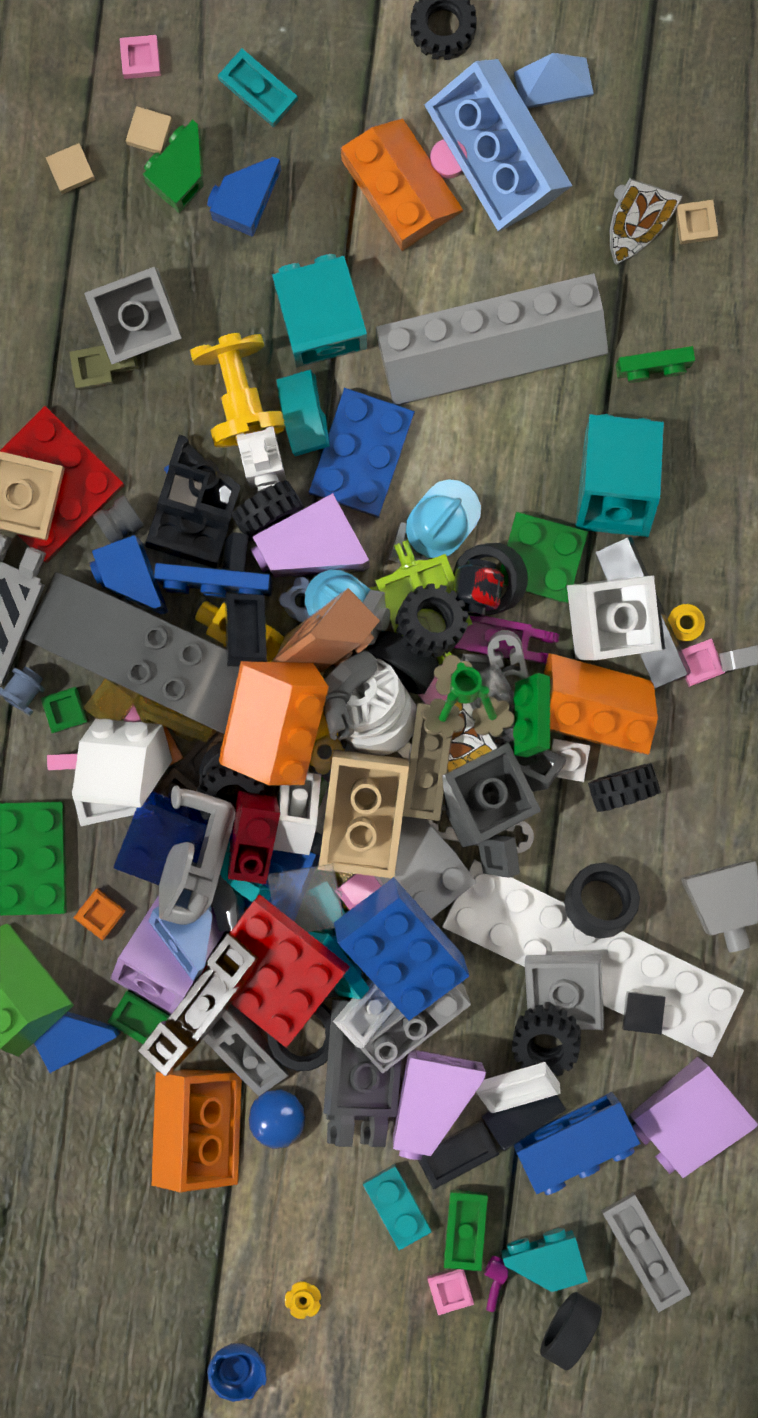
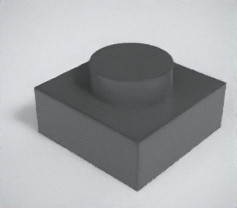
[479,835,520,878]

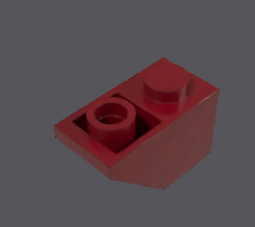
[228,791,280,884]

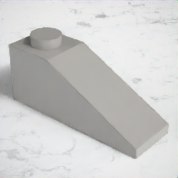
[203,1004,288,1096]

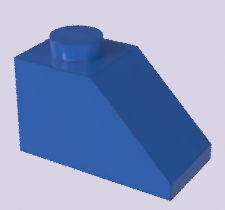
[207,157,281,237]
[34,1012,121,1073]

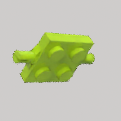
[375,540,472,665]

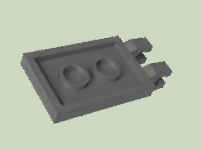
[323,999,401,1147]

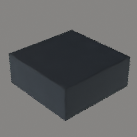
[622,991,666,1035]

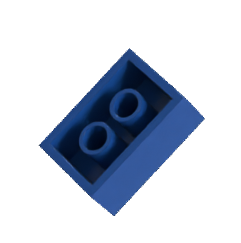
[334,877,469,1021]
[514,1092,640,1195]

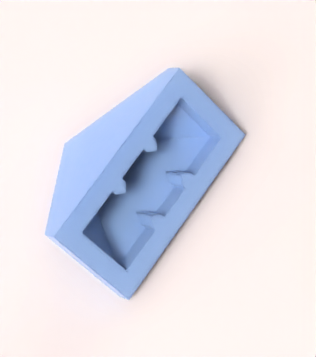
[514,53,594,109]

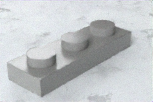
[601,1192,691,1313]

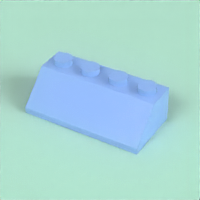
[424,59,572,231]

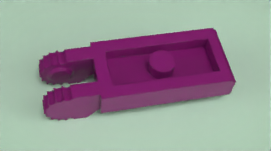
[453,616,560,665]

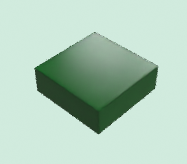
[41,687,89,734]

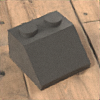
[442,743,541,847]

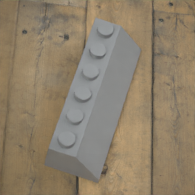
[376,273,608,406]

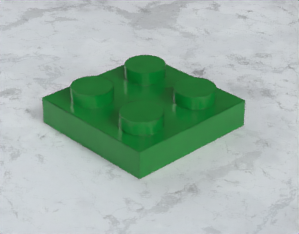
[500,512,588,604]

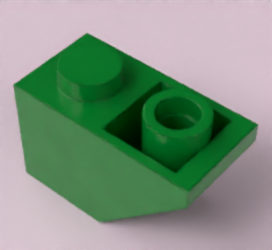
[143,119,204,213]

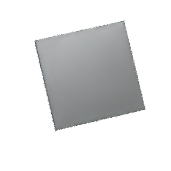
[525,955,604,1030]

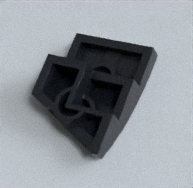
[145,435,241,568]

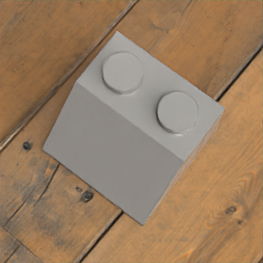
[84,267,182,364]

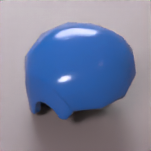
[249,1089,305,1149]
[207,1343,267,1402]

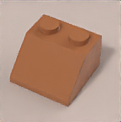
[271,588,380,673]

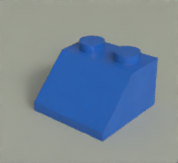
[90,535,168,615]

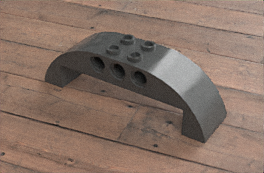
[23,572,240,734]

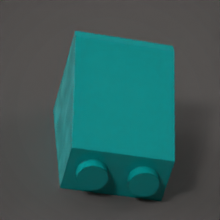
[272,254,367,368]
[575,414,664,537]

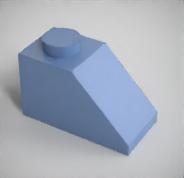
[148,889,213,982]

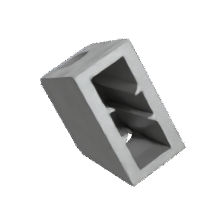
[681,860,758,952]

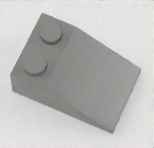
[374,816,477,919]

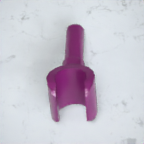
[484,1255,508,1312]

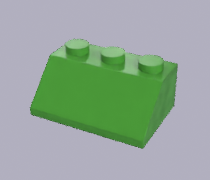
[0,924,74,1057]

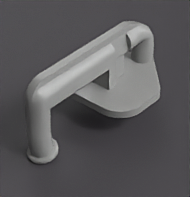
[159,786,235,925]

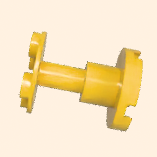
[190,333,286,448]

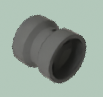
[93,495,144,543]

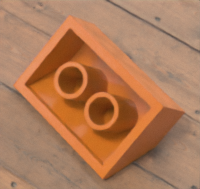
[341,118,463,251]
[544,653,658,755]
[219,661,329,785]
[151,1069,242,1192]

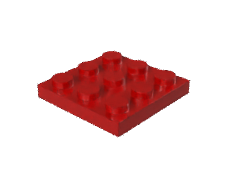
[0,406,125,563]
[199,894,350,1048]

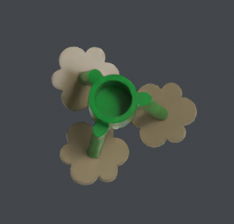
[421,655,515,739]

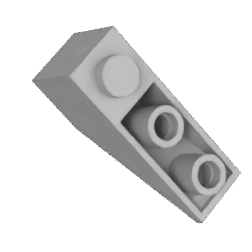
[360,983,471,1074]

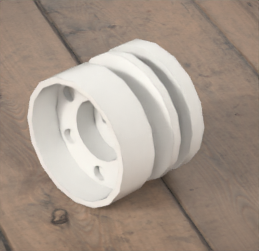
[345,658,417,756]

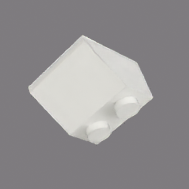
[567,576,662,660]
[72,719,172,808]

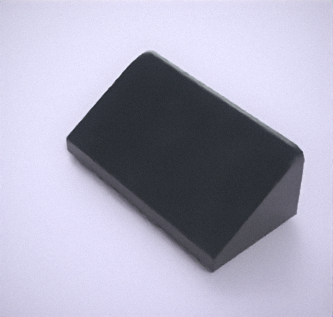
[482,1095,566,1151]

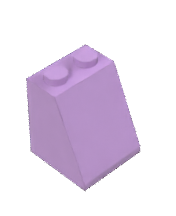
[251,493,370,577]
[111,895,225,1015]
[393,1050,486,1160]
[630,1057,758,1178]

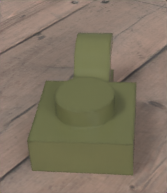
[69,345,139,390]

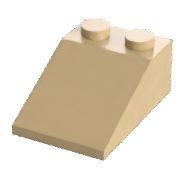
[318,749,409,878]

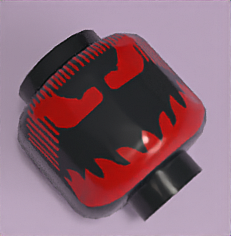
[453,559,504,617]

